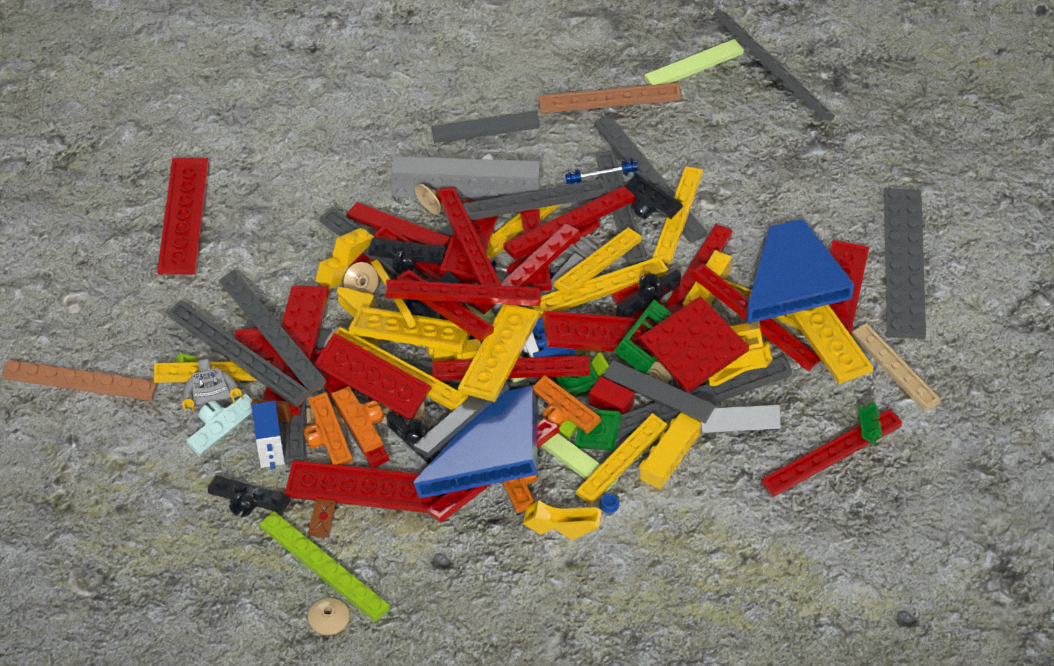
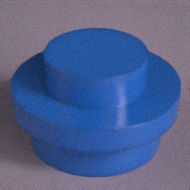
[599,494,619,514]

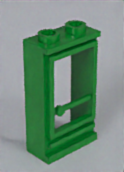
[614,300,672,374]

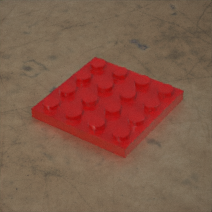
[639,296,749,393]

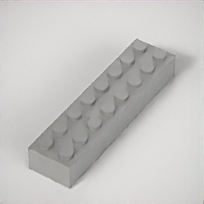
[391,156,540,200]

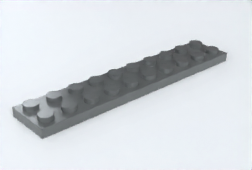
[884,188,926,339]

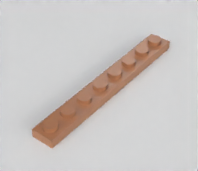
[539,83,681,113]
[2,360,158,401]

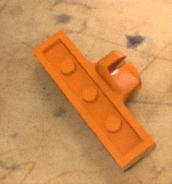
[533,375,601,434]
[331,386,384,453]
[303,392,353,465]
[501,475,538,513]

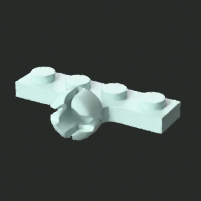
[186,393,252,457]

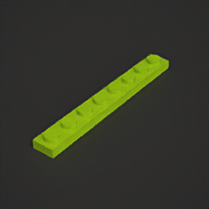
[259,511,390,623]

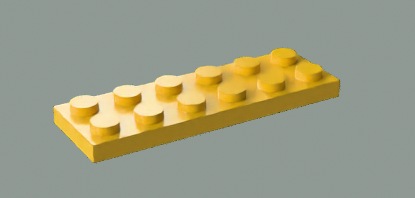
[458,304,540,402]
[789,305,873,384]
[349,306,470,352]

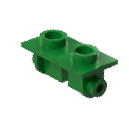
[858,403,882,445]

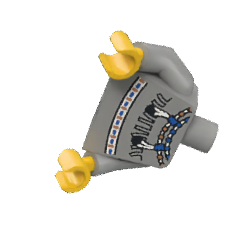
[182,359,243,412]

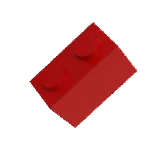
[589,377,635,415]

